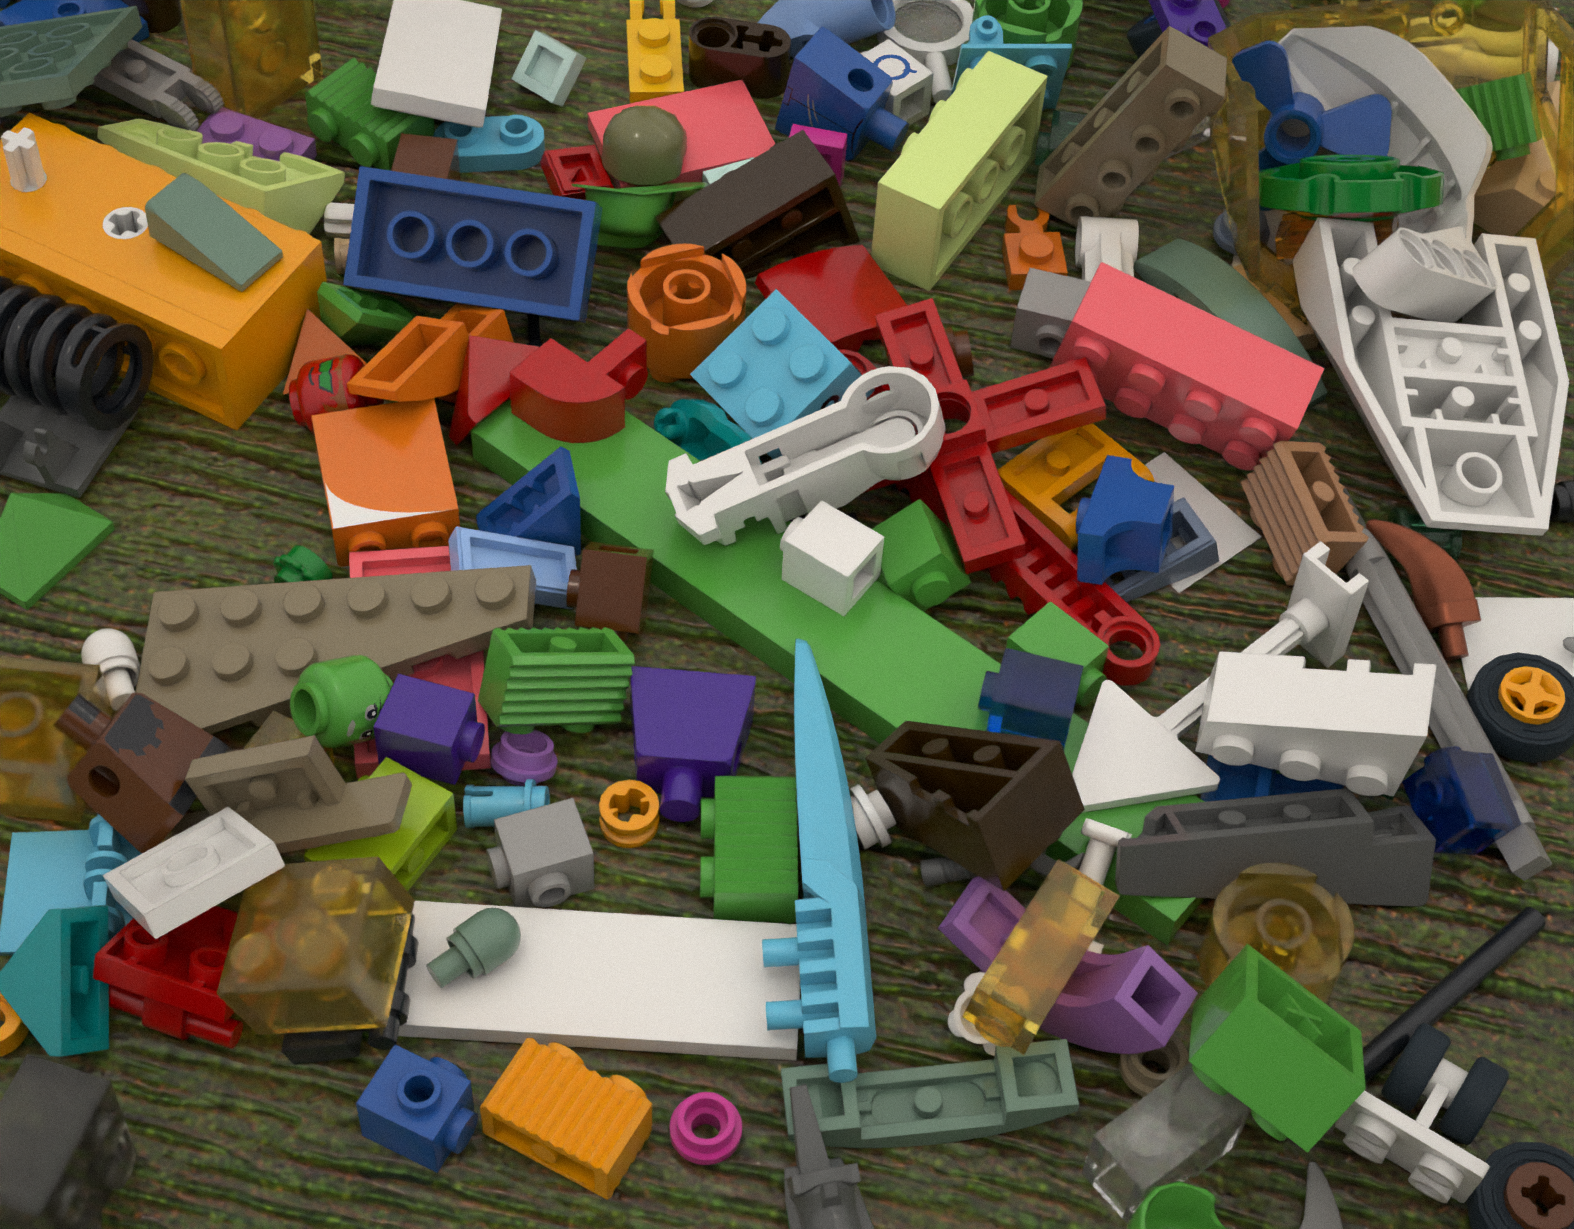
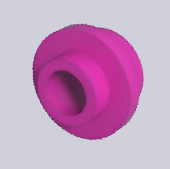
[669,1092,742,1165]

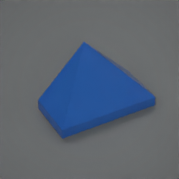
[476,446,581,556]

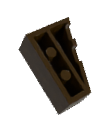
[655,130,860,280]
[865,720,1085,891]

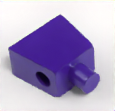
[630,666,756,822]

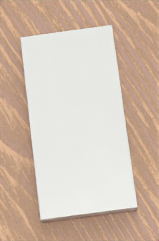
[371,0,502,128]

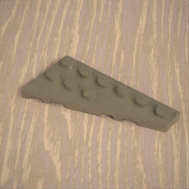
[135,565,536,736]

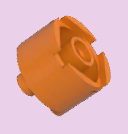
[627,243,746,383]

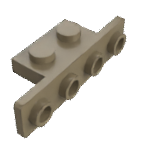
[160,735,412,854]

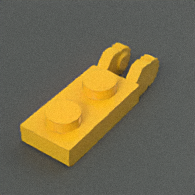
[626,0,684,103]

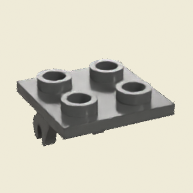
[0,379,138,498]

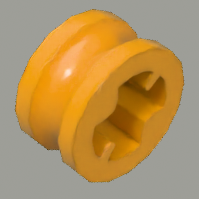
[599,779,660,848]

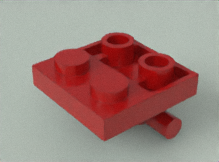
[93,906,291,1049]

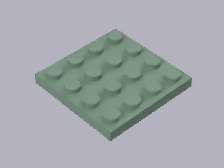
[0,6,143,117]

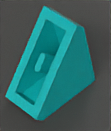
[0,905,109,1057]

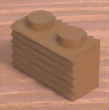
[1240,441,1369,585]

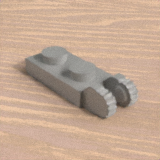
[93,39,224,131]

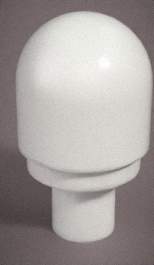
[81,628,140,711]

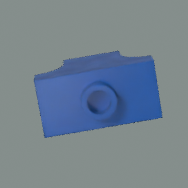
[1076,455,1174,585]

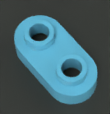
[433,115,545,173]

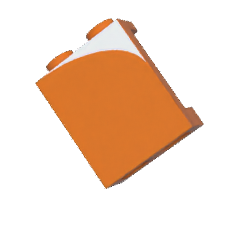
[311,398,460,567]

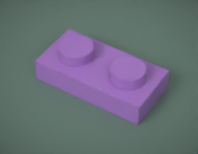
[196,107,317,161]

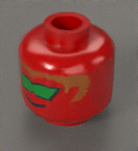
[289,354,384,435]

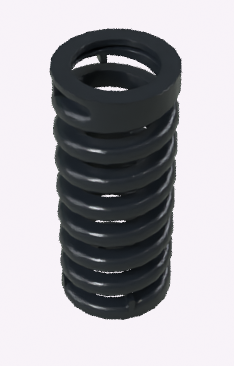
[0,276,154,431]

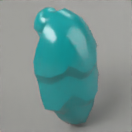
[654,399,762,465]

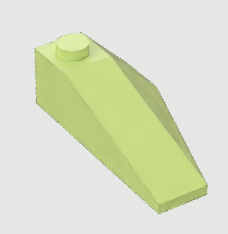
[97,118,345,234]

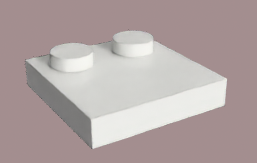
[103,807,285,939]

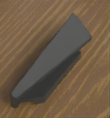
[1115,788,1436,907]

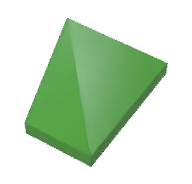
[317,282,418,346]
[0,493,115,610]

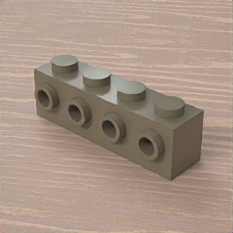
[1034,26,1228,228]

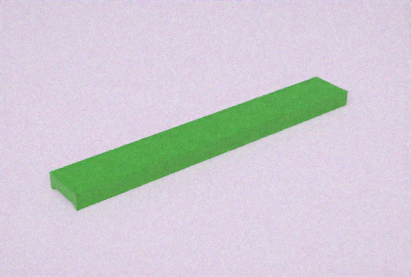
[471,398,1205,945]

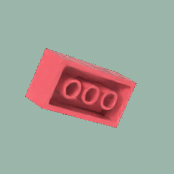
[1049,262,1324,471]

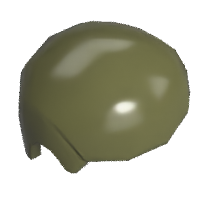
[602,105,687,185]

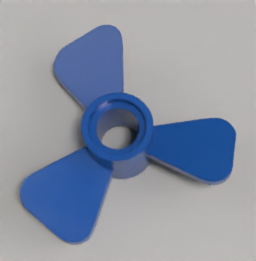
[1224,41,1392,211]

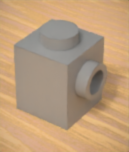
[1010,268,1091,358]
[486,798,595,908]

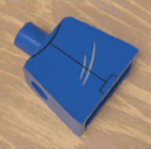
[775,26,909,161]

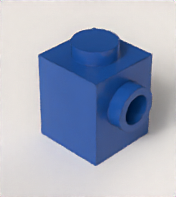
[356,1045,478,1173]

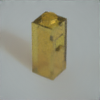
[962,859,1120,1055]

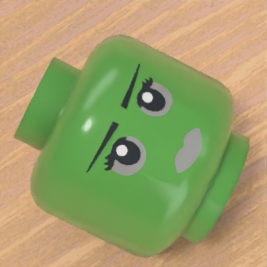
[290,655,393,748]

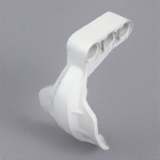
[1278,26,1498,323]

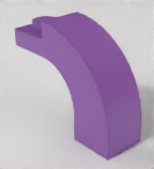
[938,876,1198,1054]

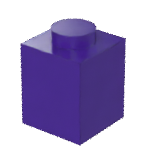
[373,674,485,785]

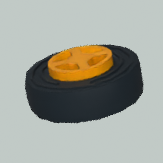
[1467,652,1574,763]

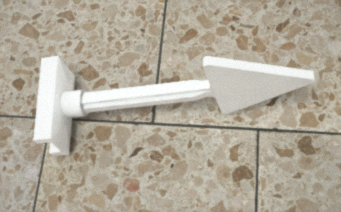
[1072,541,1369,813]

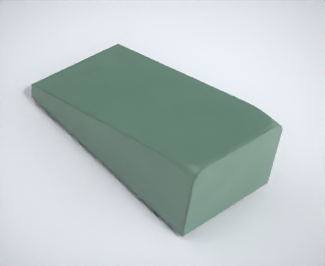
[145,173,283,292]

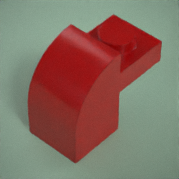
[509,328,648,443]

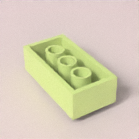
[871,51,1048,291]

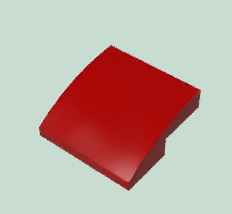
[754,245,907,352]

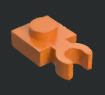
[1002,205,1068,290]

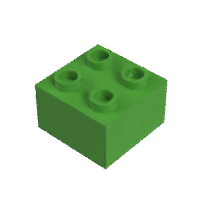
[1188,944,1366,1153]

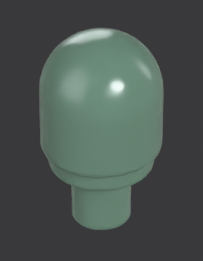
[426,908,521,988]

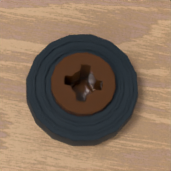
[1467,1142,1574,1229]

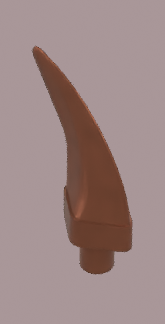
[1366,519,1481,661]

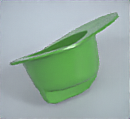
[571,182,707,249]

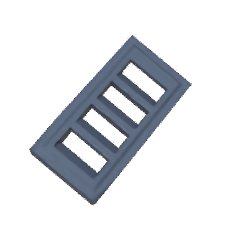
[1104,497,1219,602]

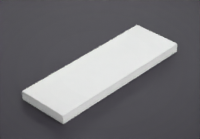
[375,899,800,1061]

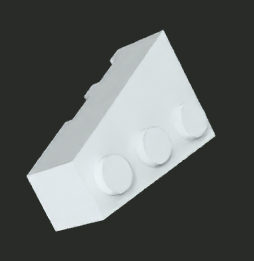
[1195,651,1436,796]

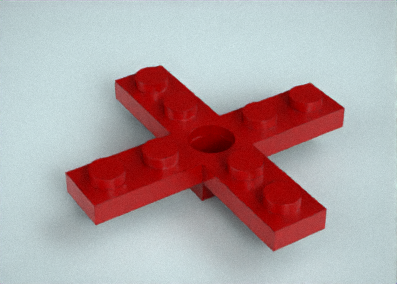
[863,298,1106,574]

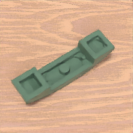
[1133,238,1328,410]
[781,1039,1079,1148]

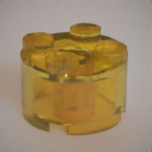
[1199,863,1354,1004]

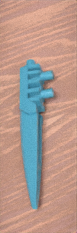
[762,639,876,1083]

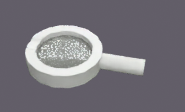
[877,0,973,104]

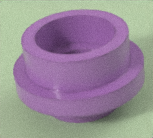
[490,730,558,786]

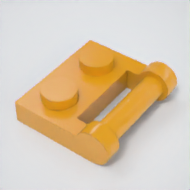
[998,423,1155,551]

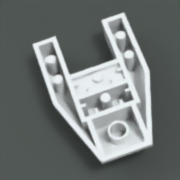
[1292,217,1569,536]

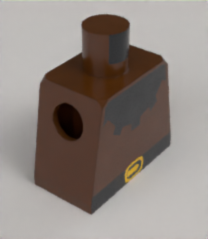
[53,693,229,853]

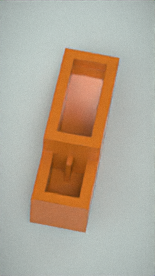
[346,303,514,402]

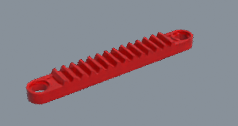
[839,349,1160,686]

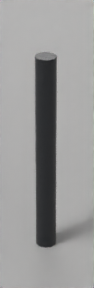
[1363,907,1546,1084]

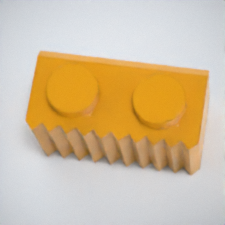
[480,1038,652,1200]

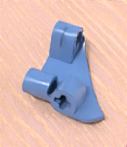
[757,0,896,58]

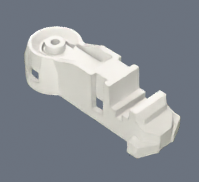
[665,366,946,546]

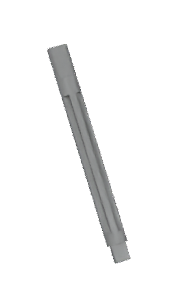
[1343,488,1552,881]

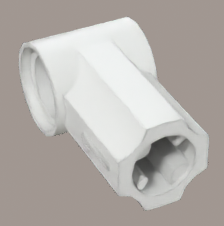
[1075,216,1139,282]

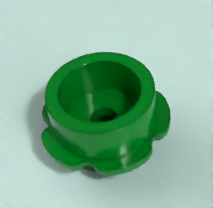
[273,545,333,583]

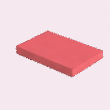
[588,79,775,188]

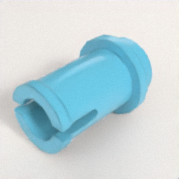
[463,779,550,828]

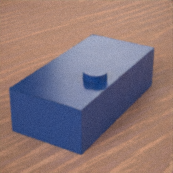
[343,166,602,323]

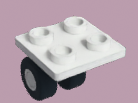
[1335,1023,1509,1203]

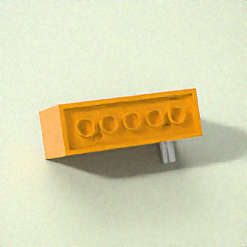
[0,112,327,431]

